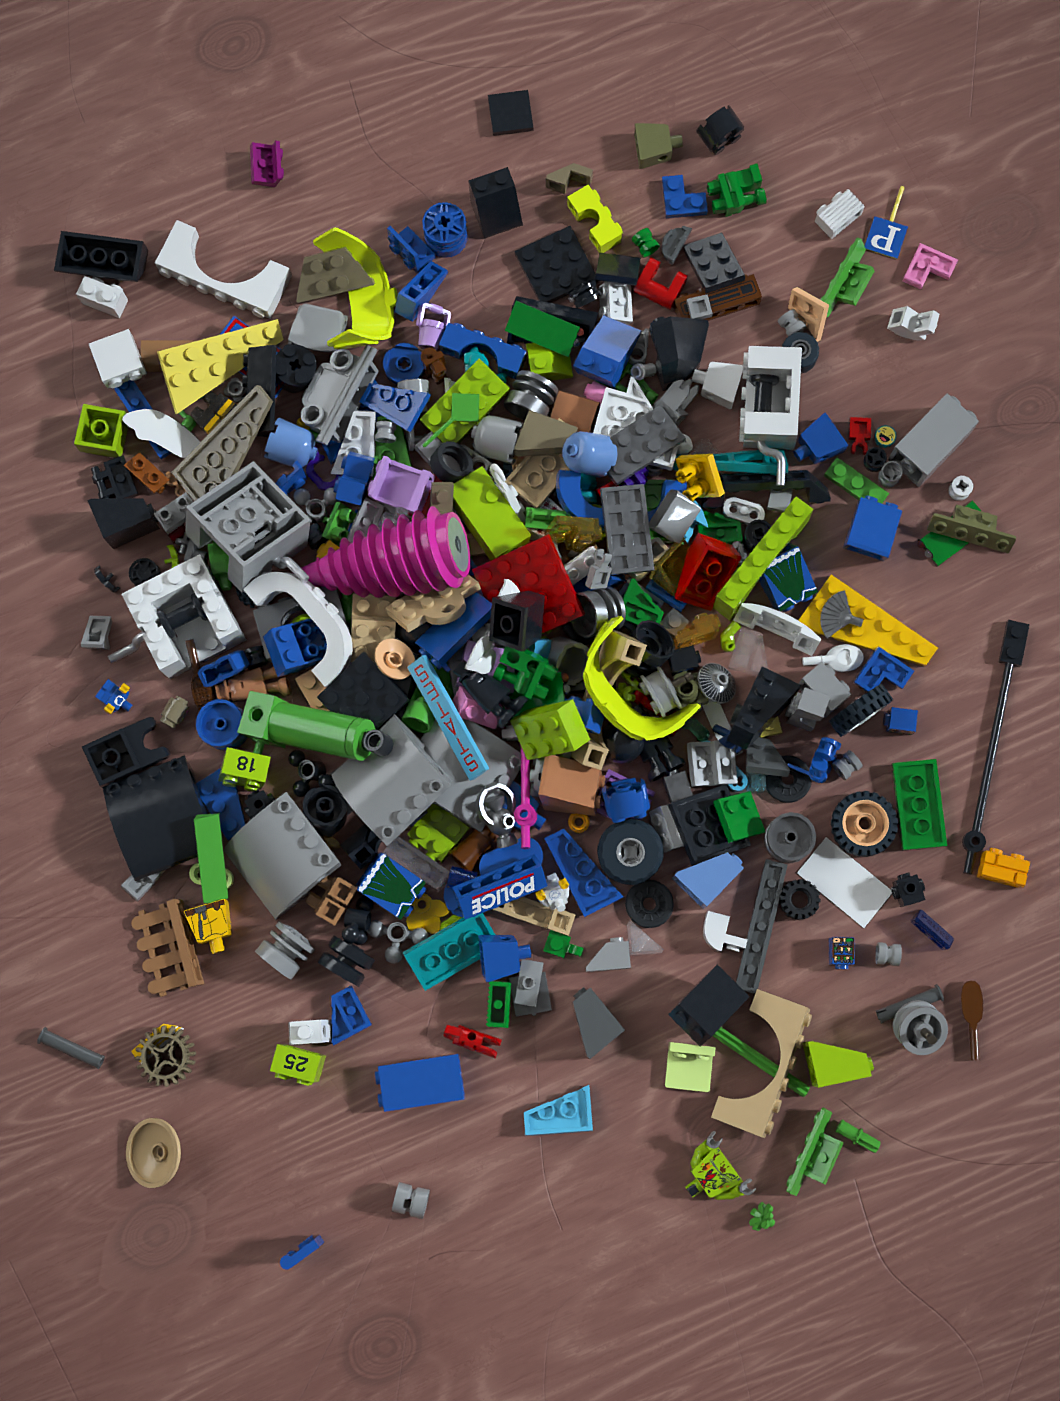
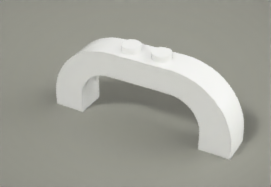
[243,572,353,687]

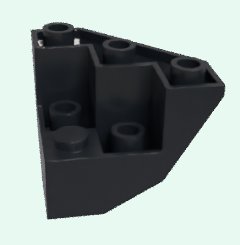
[649,316,709,391]

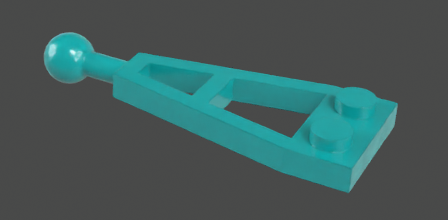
[673,449,788,476]

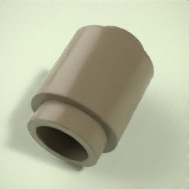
[160,696,190,729]

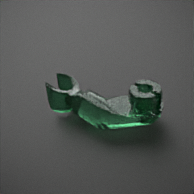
[670,714,710,742]

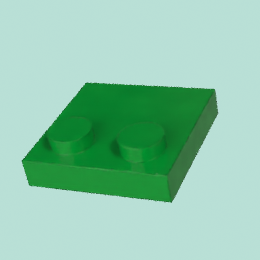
[713,791,766,843]

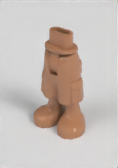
[215,666,292,702]

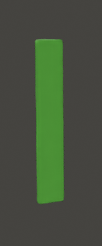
[194,813,228,903]

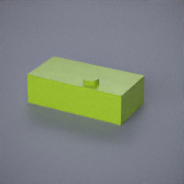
[453,466,531,561]

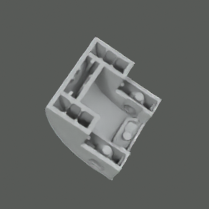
[332,714,452,846]
[420,718,521,832]
[224,792,341,920]

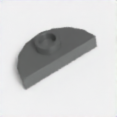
[661,226,692,265]

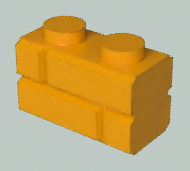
[977,848,1030,888]

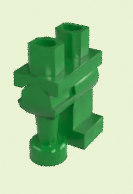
[706,163,767,217]
[493,646,559,699]

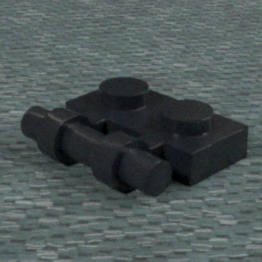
[91,455,139,499]

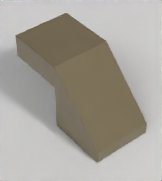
[546,163,593,194]

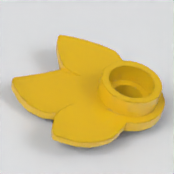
[406,894,449,934]

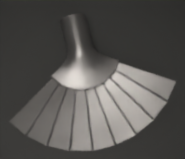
[820,590,864,639]

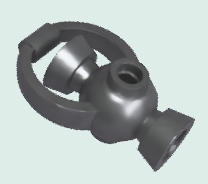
[476,782,518,848]

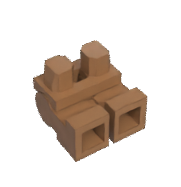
[305,876,357,926]

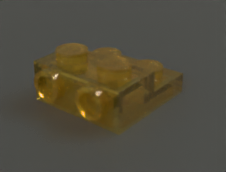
[545,515,602,552]
[674,613,721,649]

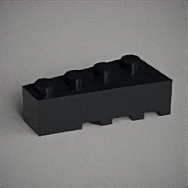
[726,666,801,750]

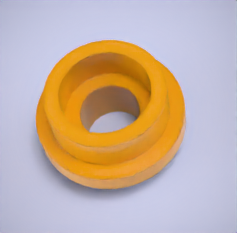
[568,813,590,833]

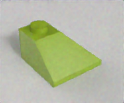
[526,343,573,381]

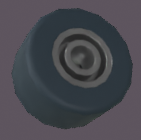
[782,332,819,374]

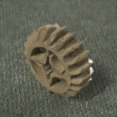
[135,1025,196,1087]

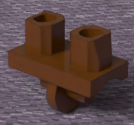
[421,348,448,385]

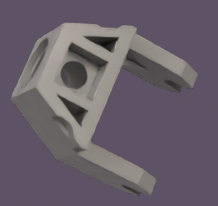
[652,379,699,427]

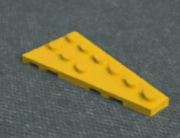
[798,574,938,667]

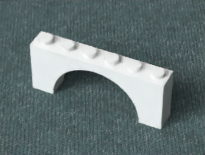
[155,220,292,319]

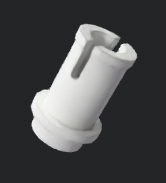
[631,363,656,380]

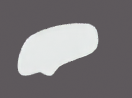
[122,409,200,458]

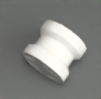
[949,476,973,501]

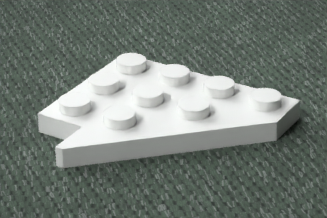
[593,377,678,471]

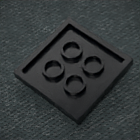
[515,226,598,303]
[317,652,410,730]
[668,785,751,866]

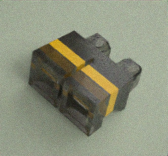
[191,391,237,434]

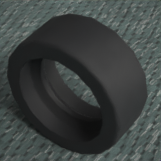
[430,441,473,484]

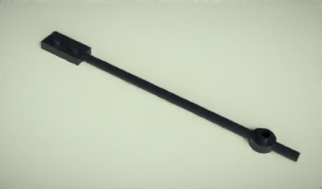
[962,620,1030,875]

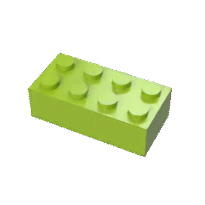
[420,358,510,444]

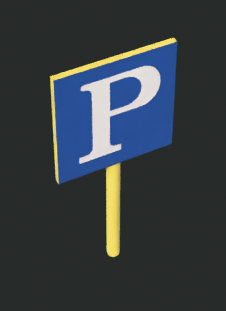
[865,186,908,259]

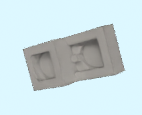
[767,488,793,513]
[121,870,165,902]

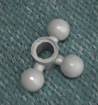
[293,488,339,523]
[368,920,428,964]

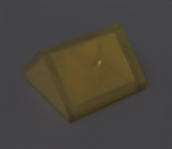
[649,537,690,597]

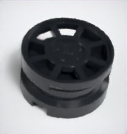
[568,279,602,308]
[129,558,162,586]

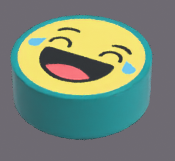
[874,425,896,448]

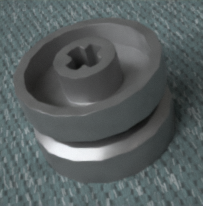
[764,812,816,864]

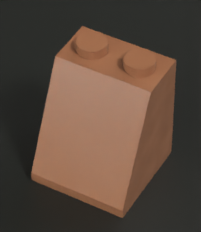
[538,755,605,816]

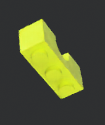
[567,185,623,253]

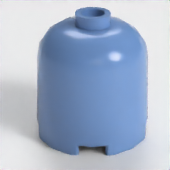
[264,418,318,467]
[562,431,618,478]

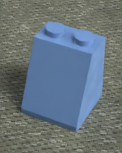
[672,852,744,909]

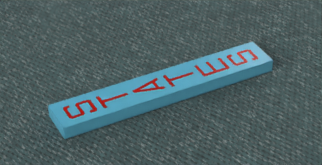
[407,655,489,781]

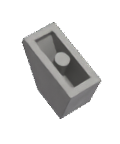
[586,937,631,972]

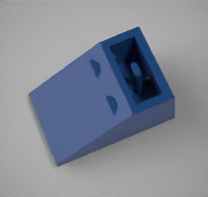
[263,618,327,677]

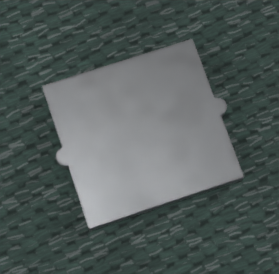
[509,972,552,1017]

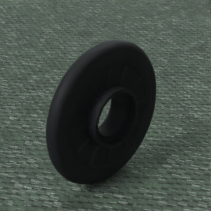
[764,755,812,803]
[625,880,674,928]

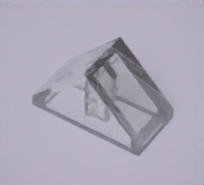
[626,921,664,956]

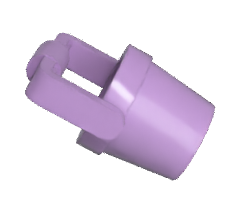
[416,303,451,351]

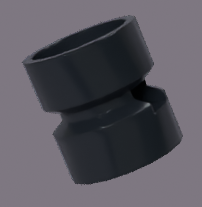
[742,519,771,553]

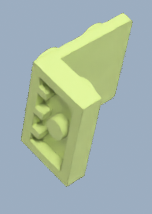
[665,1042,716,1092]

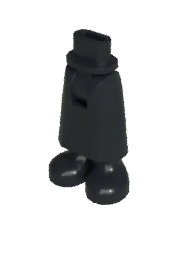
[453,660,529,729]
[633,704,686,782]

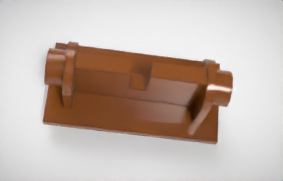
[124,452,169,494]

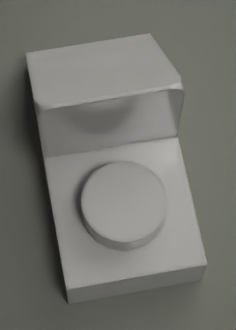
[81,616,112,650]

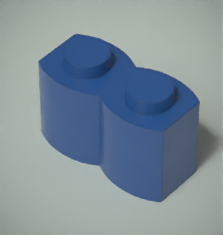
[197,650,250,687]

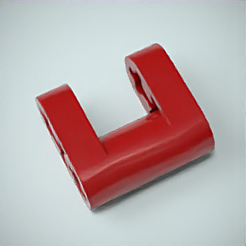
[633,257,688,310]

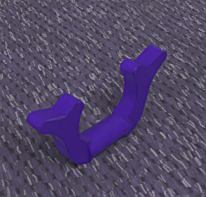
[306,447,341,491]

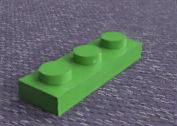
[824,457,889,504]

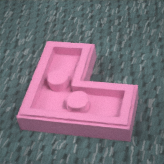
[902,243,958,289]

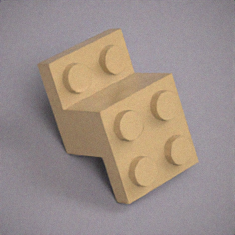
[350,592,396,663]

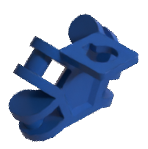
[787,737,841,783]

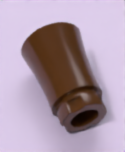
[449,826,497,874]

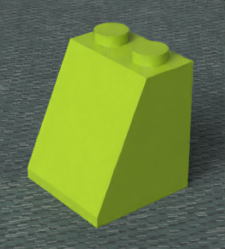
[803,1041,874,1088]

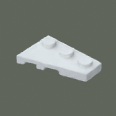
[331,411,376,476]

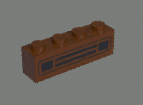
[673,274,762,321]

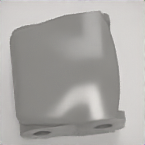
[288,304,348,353]

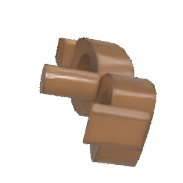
[165,471,189,497]

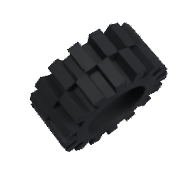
[779,879,821,920]

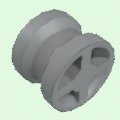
[374,421,397,443]

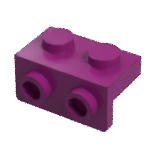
[250,140,284,187]

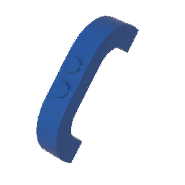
[556,470,687,533]

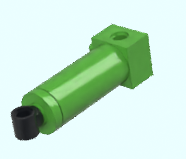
[237,691,394,761]

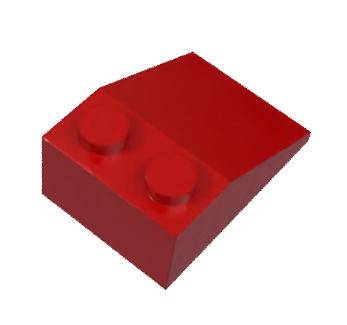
[675,533,742,611]

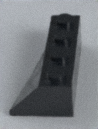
[507,296,598,344]

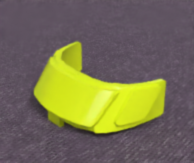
[313,227,398,349]
[583,616,701,740]

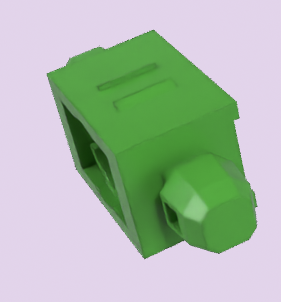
[207,540,232,591]

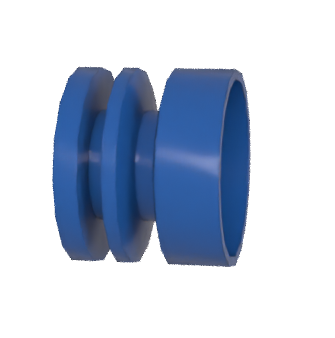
[422,202,468,258]

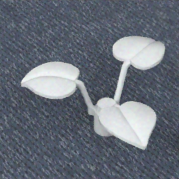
[465,579,529,674]

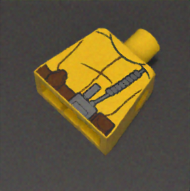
[184,899,232,954]

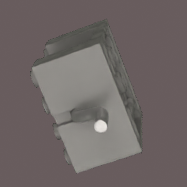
[185,461,311,593]

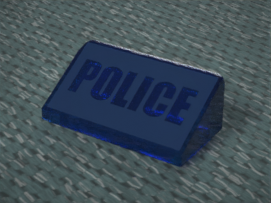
[910,910,954,950]

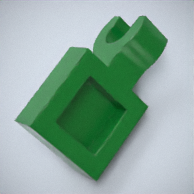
[543,930,584,958]

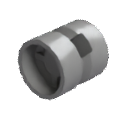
[392,1182,430,1219]

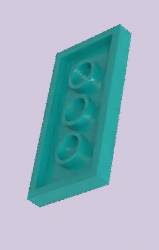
[403,913,495,991]

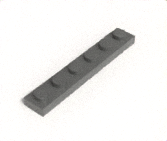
[736,859,788,994]

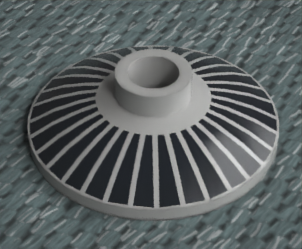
[697,663,736,704]

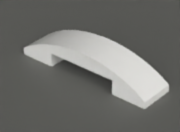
[733,603,821,656]

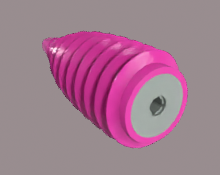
[293,506,470,598]

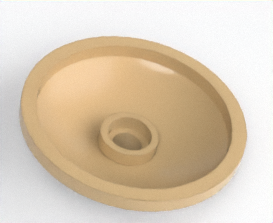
[126,1118,181,1188]

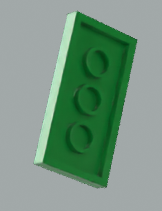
[891,759,947,851]

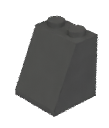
[572,987,625,1059]

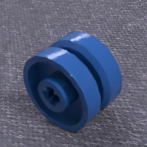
[196,699,248,751]

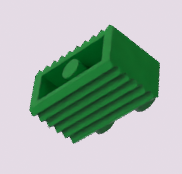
[486,981,511,1028]

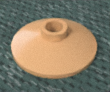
[374,639,415,680]

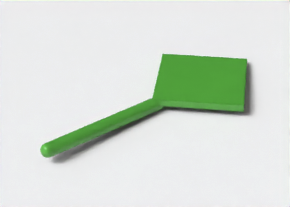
[422,393,479,447]

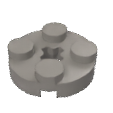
[530,757,545,797]

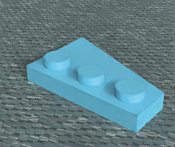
[524,1085,593,1136]

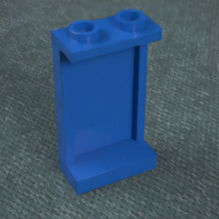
[415,592,492,673]
[375,1054,465,1112]

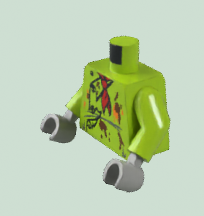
[685,1131,756,1200]

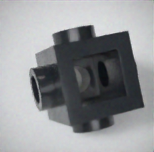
[244,790,275,819]
[891,872,926,908]

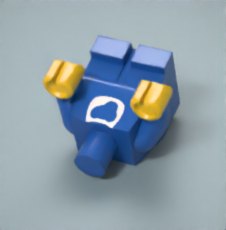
[95,679,133,714]

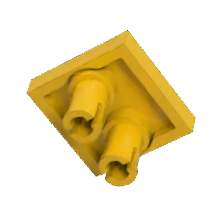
[675,454,725,502]

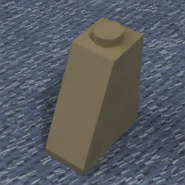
[514,410,578,457]

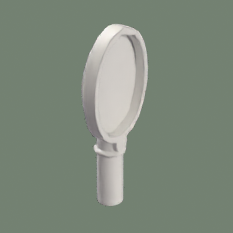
[802,644,864,672]

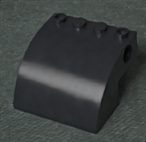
[102,755,208,881]

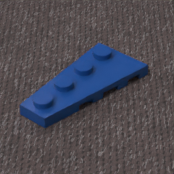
[544,829,623,917]

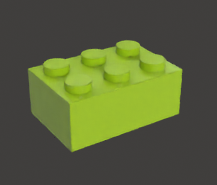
[510,699,590,760]

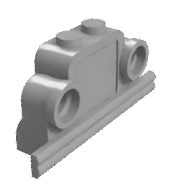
[301,345,379,445]

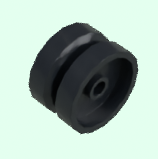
[318,935,376,987]

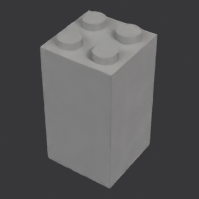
[888,393,979,487]

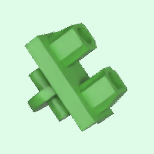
[322,502,357,546]

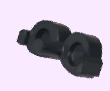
[94,565,121,593]

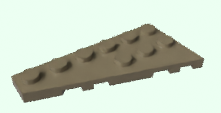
[171,385,273,501]

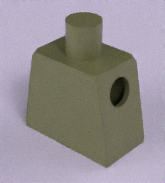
[634,123,683,169]

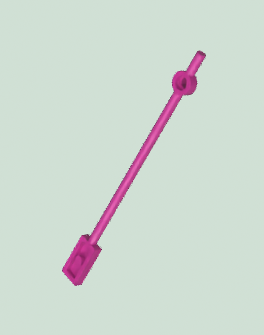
[514,747,537,849]

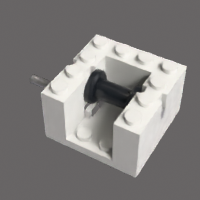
[739,346,802,486]
[108,554,246,679]

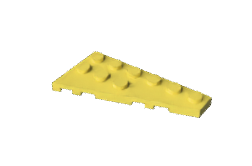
[157,319,284,414]

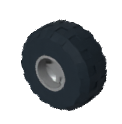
[597,818,664,885]

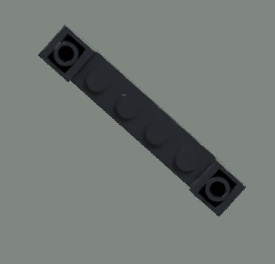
[701,470,831,509]

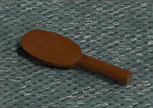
[185,639,215,711]
[961,981,983,1060]

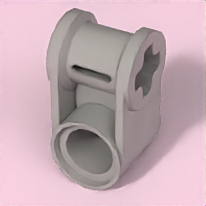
[628,328,649,366]

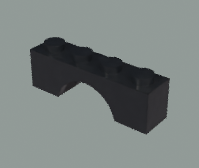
[340,810,428,870]

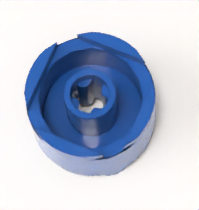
[602,778,650,823]

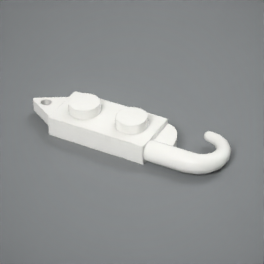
[490,463,525,525]

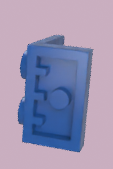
[387,226,436,274]

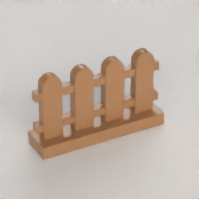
[131,899,204,997]

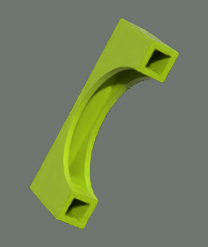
[713,496,813,621]

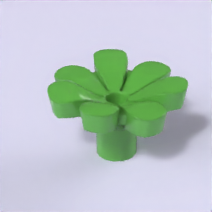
[749,1202,775,1231]

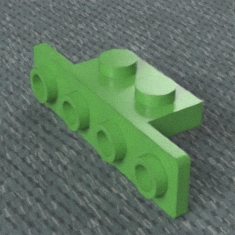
[821,238,875,317]
[786,1108,843,1196]

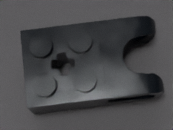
[82,717,171,787]

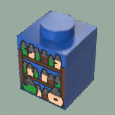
[883,707,918,735]
[829,937,855,969]

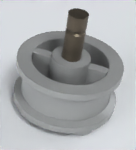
[639,666,694,718]
[893,1000,948,1055]

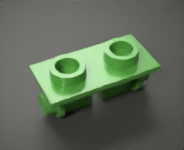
[525,507,570,532]

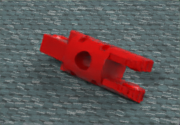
[443,1025,502,1058]

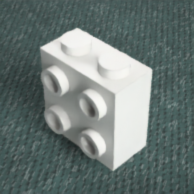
[89,329,147,388]

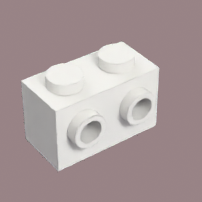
[76,276,128,318]

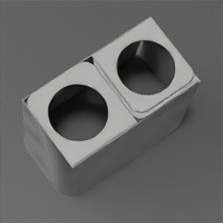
[649,489,701,543]

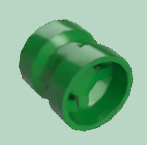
[632,228,660,258]

